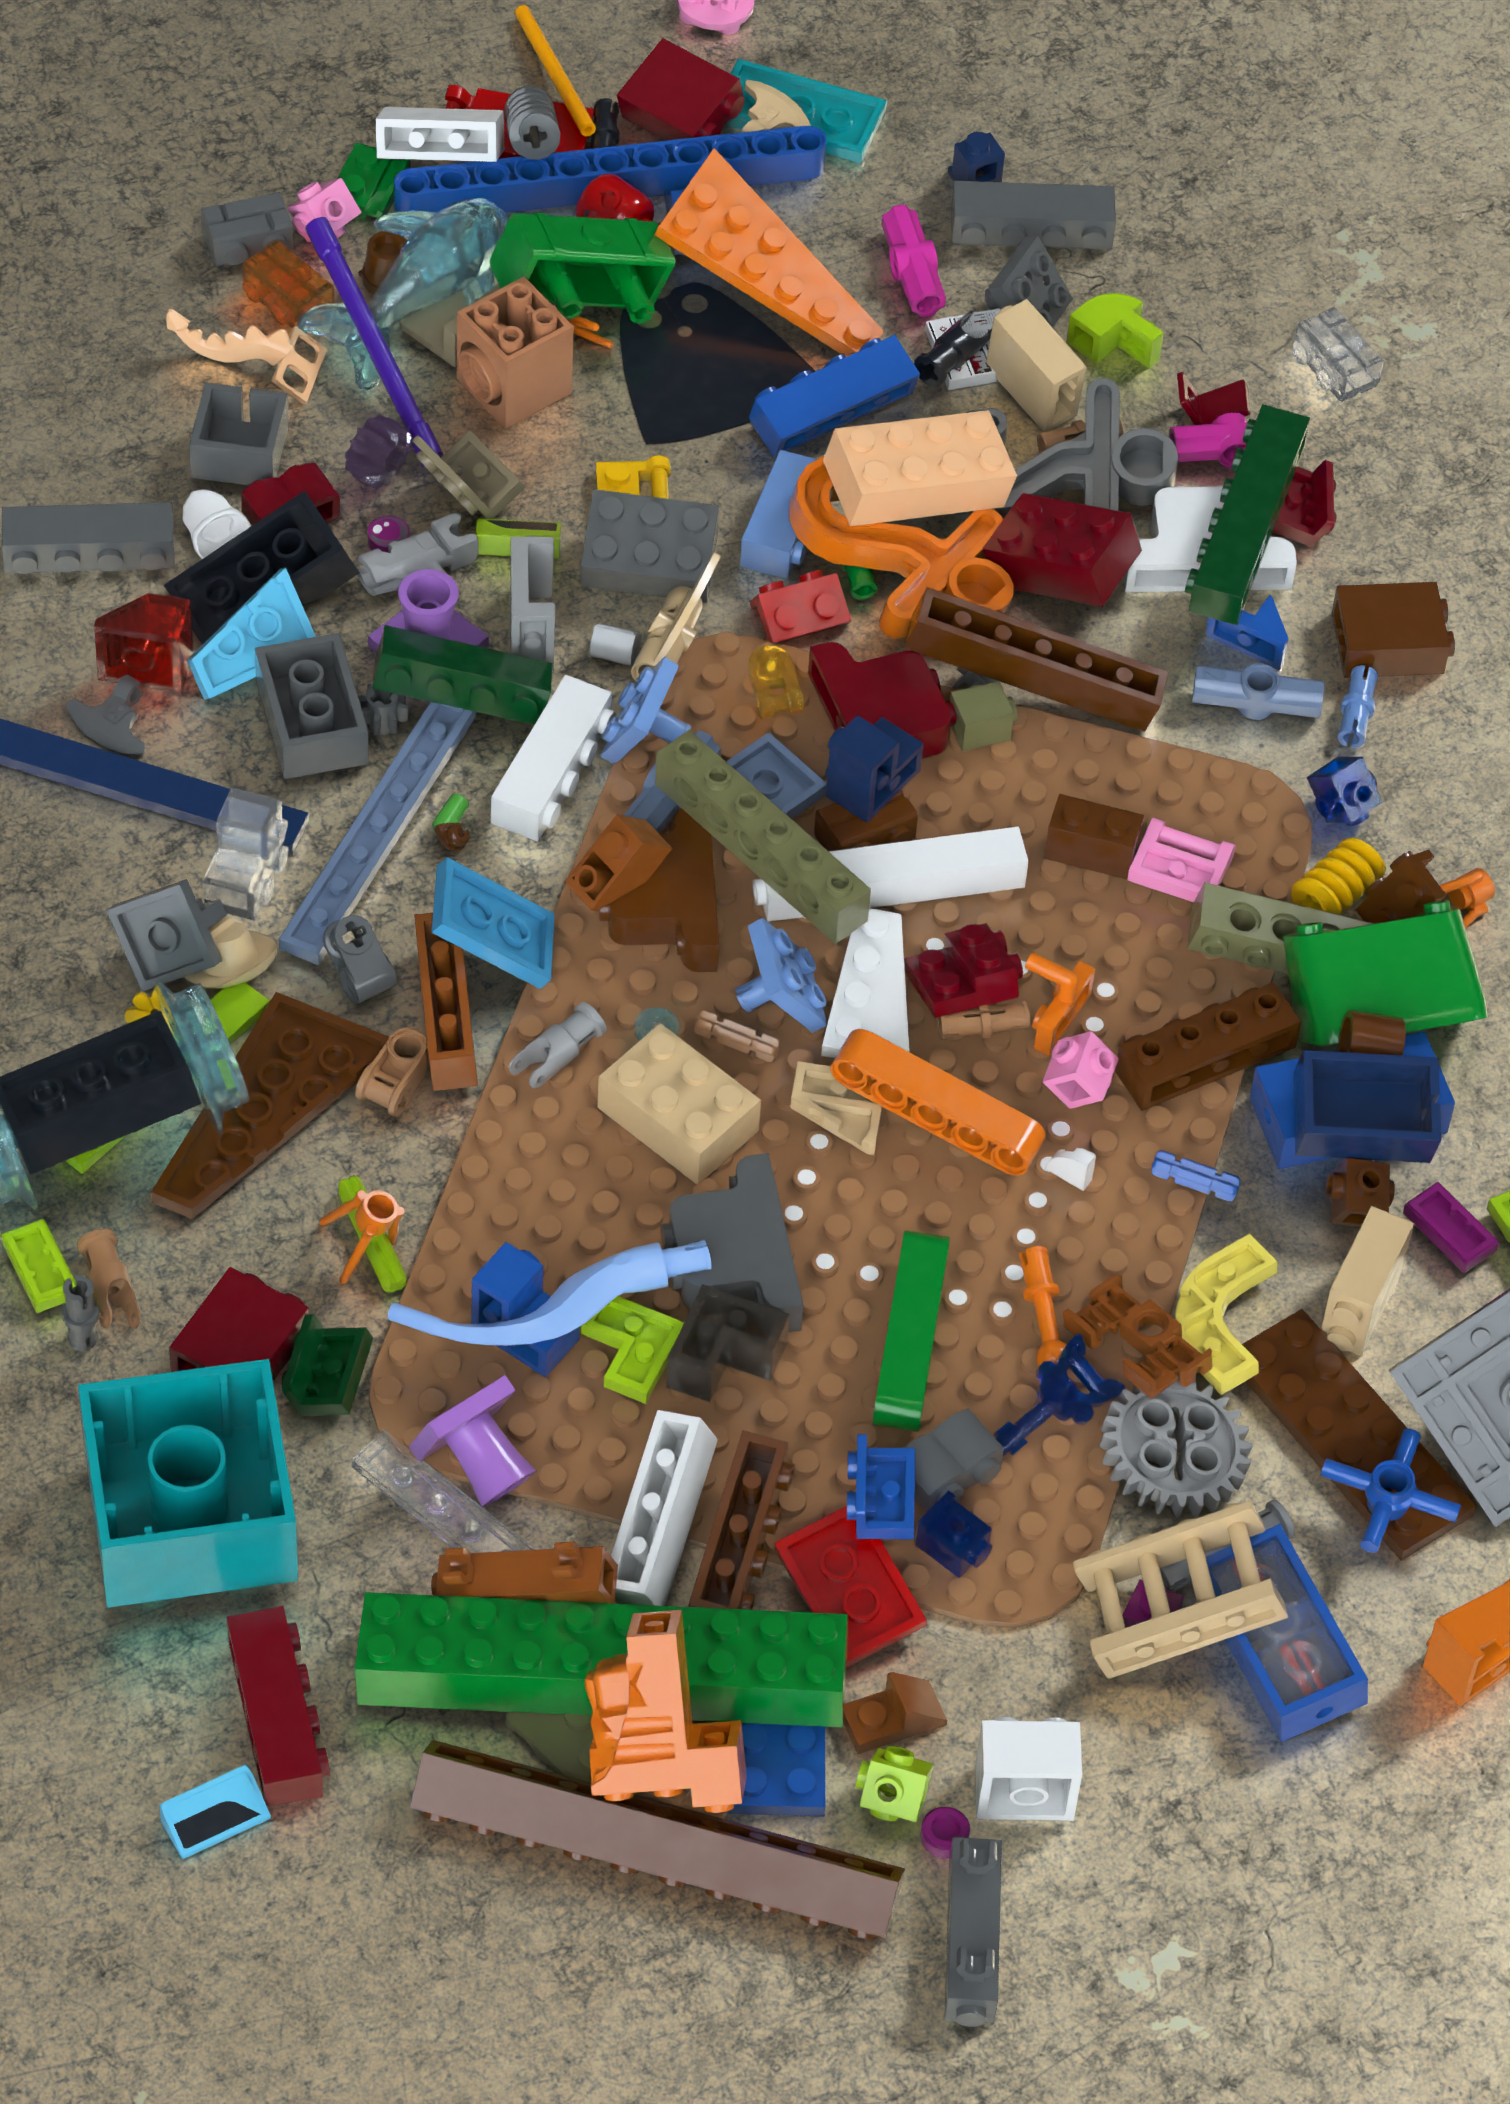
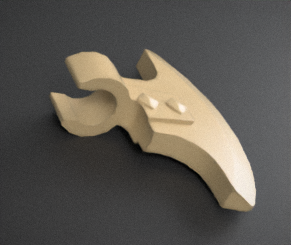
[742,80,811,132]

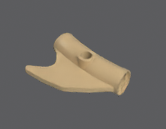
[631,552,721,681]

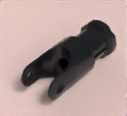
[914,311,992,387]

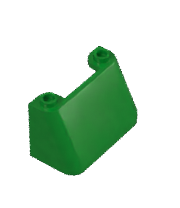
[1283,900,1488,1046]

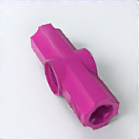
[881,204,946,317]
[1169,412,1248,468]

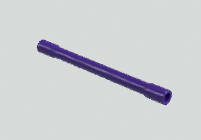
[305,217,444,467]

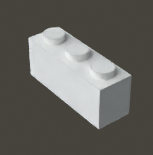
[376,107,504,162]

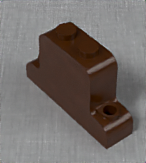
[599,808,719,972]

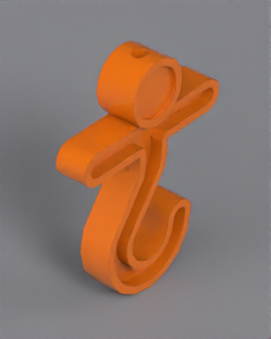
[789,456,1014,639]

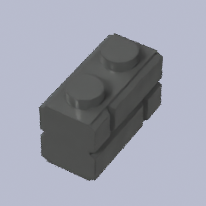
[201,192,293,267]

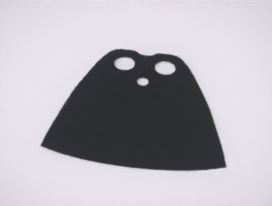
[620,282,815,445]

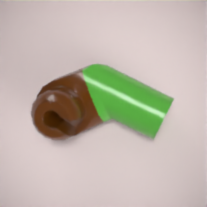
[432,794,470,851]

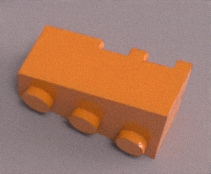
[1423,1579,1510,1707]

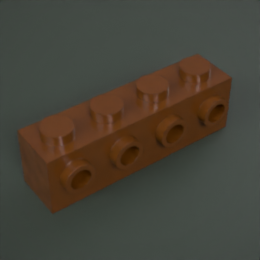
[1115,983,1301,1111]
[688,1430,795,1610]

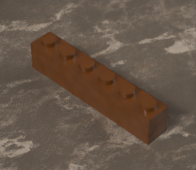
[904,587,1169,732]

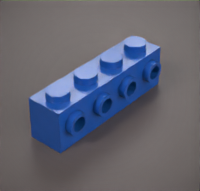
[749,335,920,458]

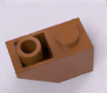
[565,814,672,911]

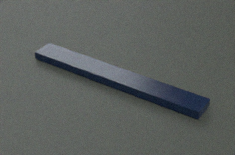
[0,718,309,854]

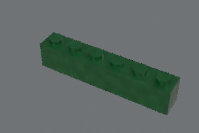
[1185,404,1310,625]

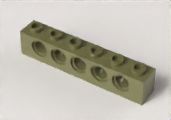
[655,730,871,944]

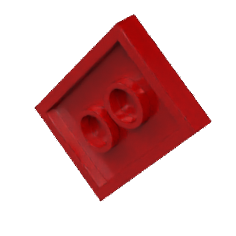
[774,1505,927,1668]

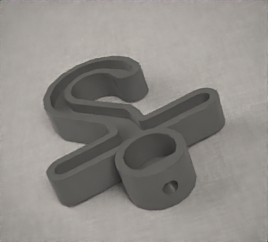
[954,378,1178,521]

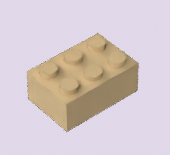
[597,1023,761,1185]

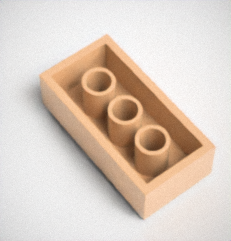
[823,410,1017,526]

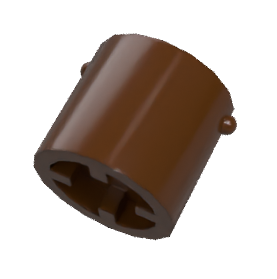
[1337,1010,1406,1056]

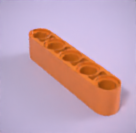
[830,1029,1046,1176]

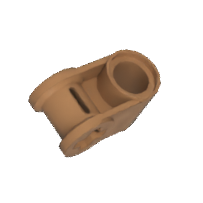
[355,1028,429,1117]

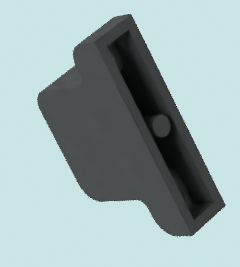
[660,1153,803,1333]

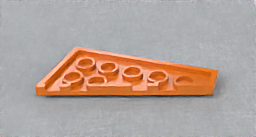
[654,148,884,357]

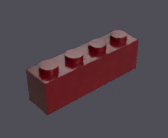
[226,1606,330,1807]

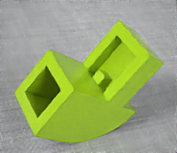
[1066,293,1164,368]

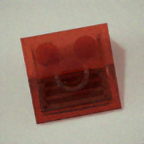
[94,593,193,694]

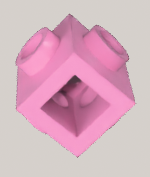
[287,178,362,242]
[1042,1031,1119,1109]

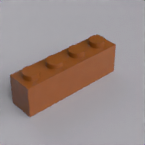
[414,912,478,1091]

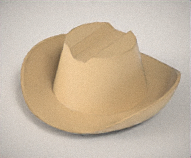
[184,917,279,989]

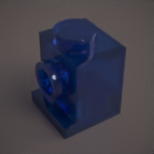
[915,1490,992,1578]

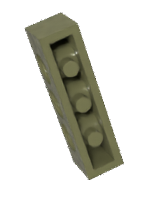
[1187,882,1373,974]

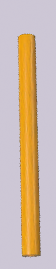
[514,5,596,136]

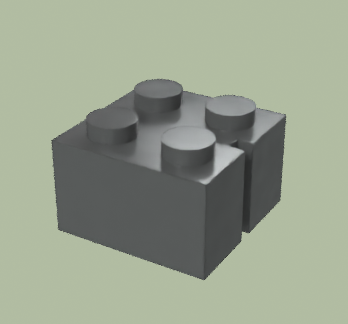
[189,382,289,485]

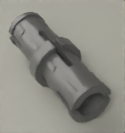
[62,1275,100,1351]

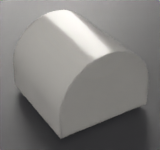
[590,623,642,666]

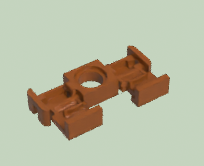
[1063,1274,1213,1399]

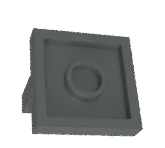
[106,879,227,991]

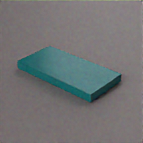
[726,59,887,163]

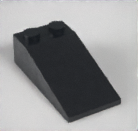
[164,491,360,645]

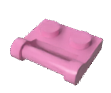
[1127,818,1236,902]

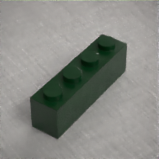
[372,625,552,725]

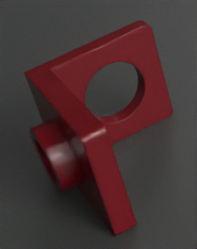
[1177,372,1251,425]

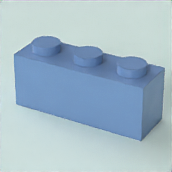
[740,449,817,580]

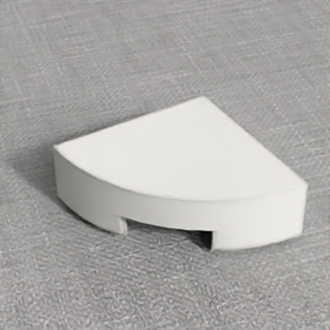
[1045,1148,1096,1191]

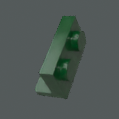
[281,1314,373,1416]

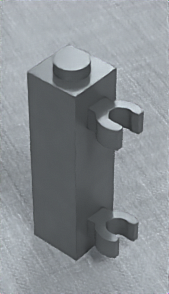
[944,1837,1002,2027]

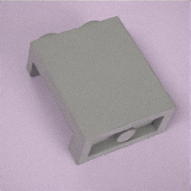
[510,536,555,671]

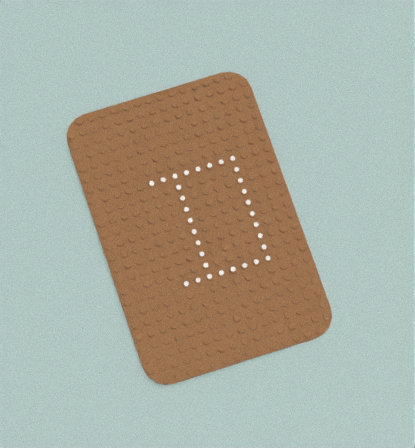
[369,632,1312,1628]

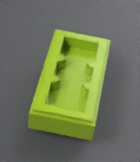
[1,1218,75,1314]

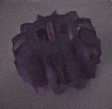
[345,415,412,489]

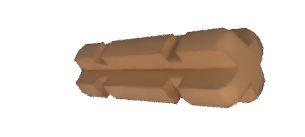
[694,1009,781,1062]

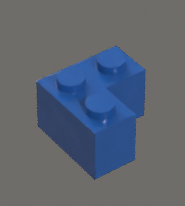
[471,1242,580,1378]

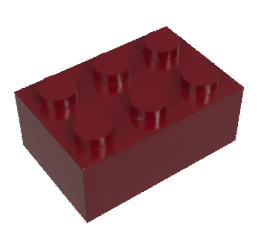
[982,493,1142,607]

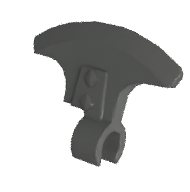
[66,674,146,755]

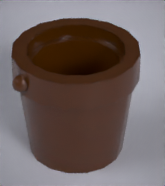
[358,230,418,299]

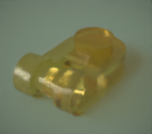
[748,645,804,719]

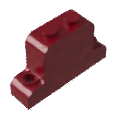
[808,642,956,759]

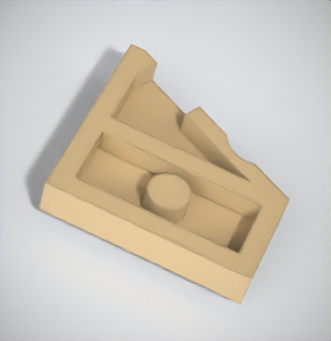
[790,1061,882,1155]

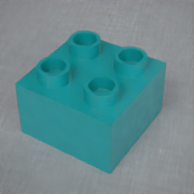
[78,1359,298,1608]

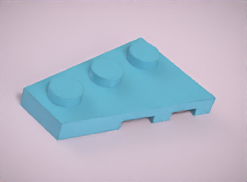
[187,568,316,700]

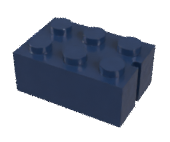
[1293,1050,1441,1163]

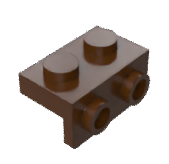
[1355,849,1447,924]

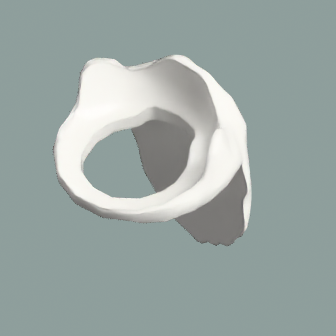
[183,489,251,559]

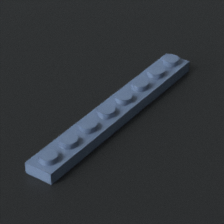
[279,702,476,965]

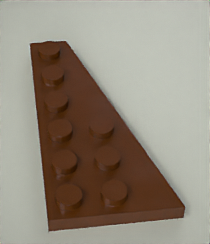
[151,992,389,1219]

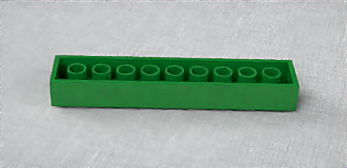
[354,1592,848,1727]

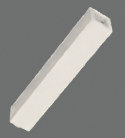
[753,826,1028,922]

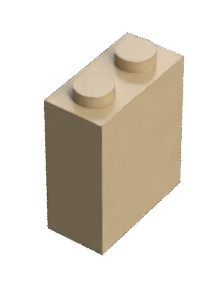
[986,299,1087,432]
[1321,1206,1414,1356]

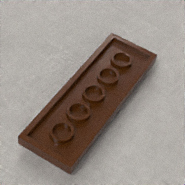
[1242,1309,1476,1561]

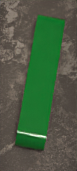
[872,1230,950,1432]

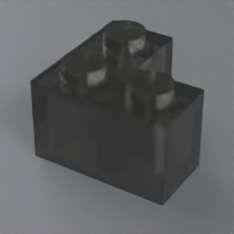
[666,1284,790,1402]

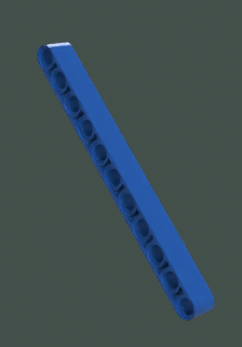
[394,126,826,223]

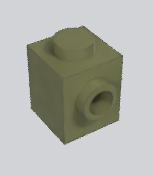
[950,681,1018,752]

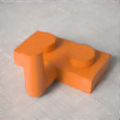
[1025,952,1095,1056]

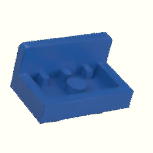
[847,1434,915,1539]

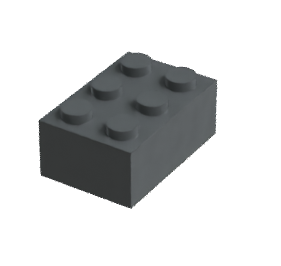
[581,489,719,603]
[255,633,369,779]

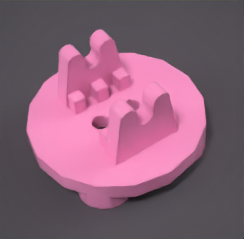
[677,0,755,35]

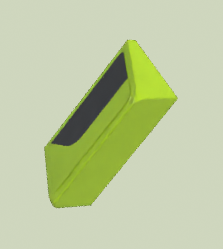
[475,518,561,559]

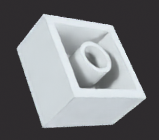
[975,1717,1082,1821]

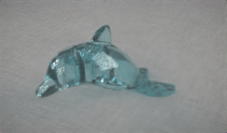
[298,198,509,390]

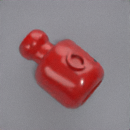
[575,173,670,247]

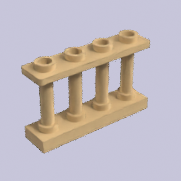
[1073,1501,1288,1679]

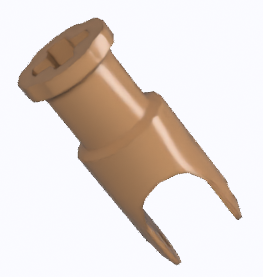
[76,1228,141,1328]

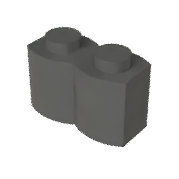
[904,1408,1004,1513]

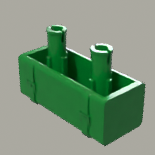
[489,212,676,323]

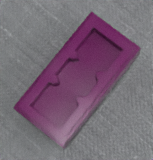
[1403,1182,1500,1273]

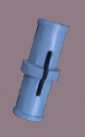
[1338,665,1378,748]

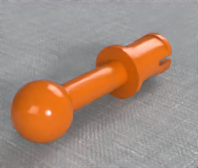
[1018,1246,1073,1377]

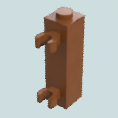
[431,1541,618,1604]

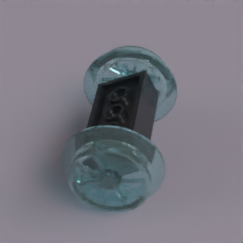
[0,980,250,1211]

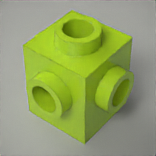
[855,1746,934,1822]

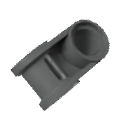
[323,915,397,1005]

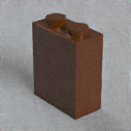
[1332,582,1455,678]

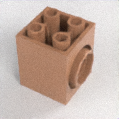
[456,276,574,430]

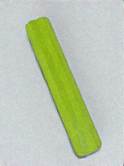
[338,1175,407,1294]

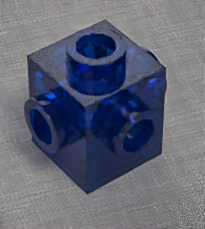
[1306,756,1383,826]

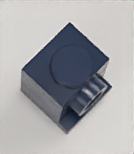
[948,132,1005,182]

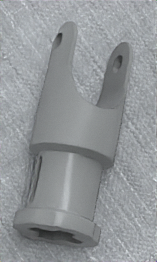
[509,1002,607,1088]

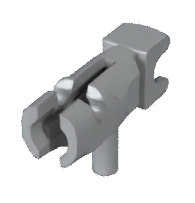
[357,513,478,596]

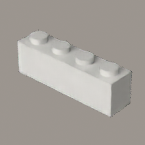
[491,674,616,842]
[611,1410,718,1606]

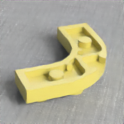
[1175,1233,1277,1395]

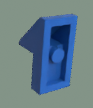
[1205,595,1289,671]

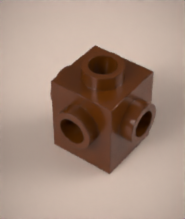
[1325,1158,1395,1227]

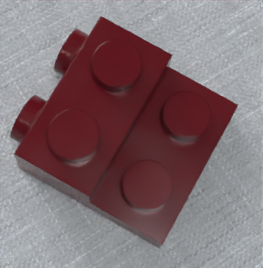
[904,923,1023,1018]

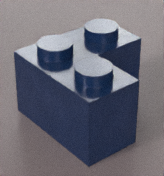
[825,715,923,823]

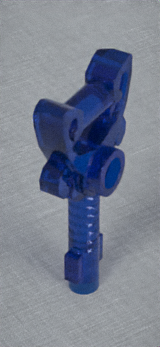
[994,1334,1126,1457]

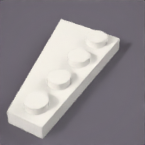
[821,908,909,1058]

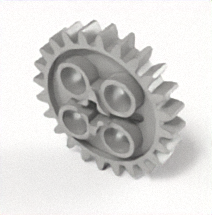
[1099,1379,1253,1518]

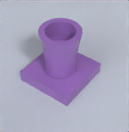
[368,569,489,654]
[409,1375,537,1508]

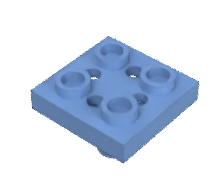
[600,657,691,764]
[735,918,827,1033]

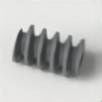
[504,86,561,160]

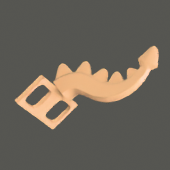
[166,309,327,405]

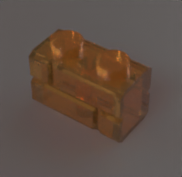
[242,240,335,332]

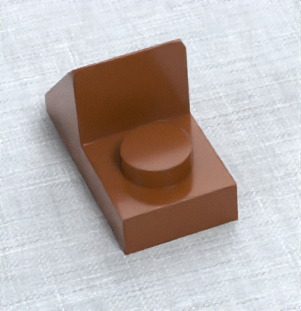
[843,1672,948,1754]

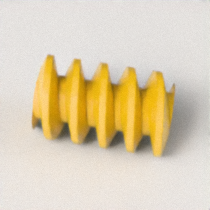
[1291,837,1387,915]

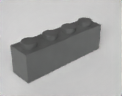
[951,181,1116,249]
[2,502,175,574]

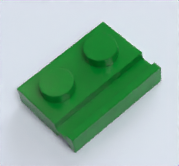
[337,142,411,223]

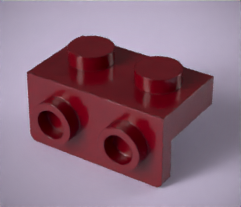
[1273,460,1337,548]

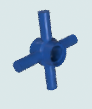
[1320,1429,1461,1553]

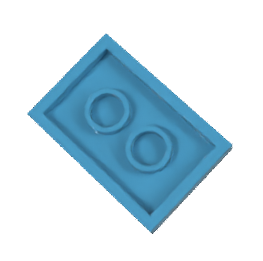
[432,857,555,989]

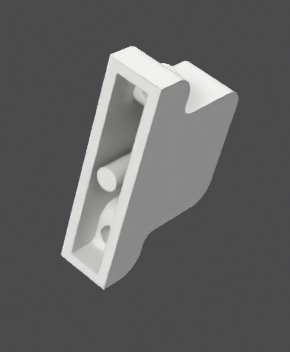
[1124,486,1297,592]

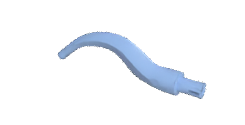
[388,1240,711,1346]

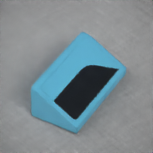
[159,1764,271,1860]

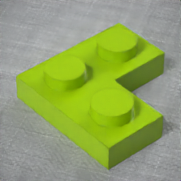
[581,1296,686,1404]

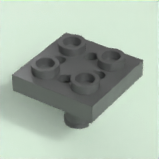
[985,235,1073,328]

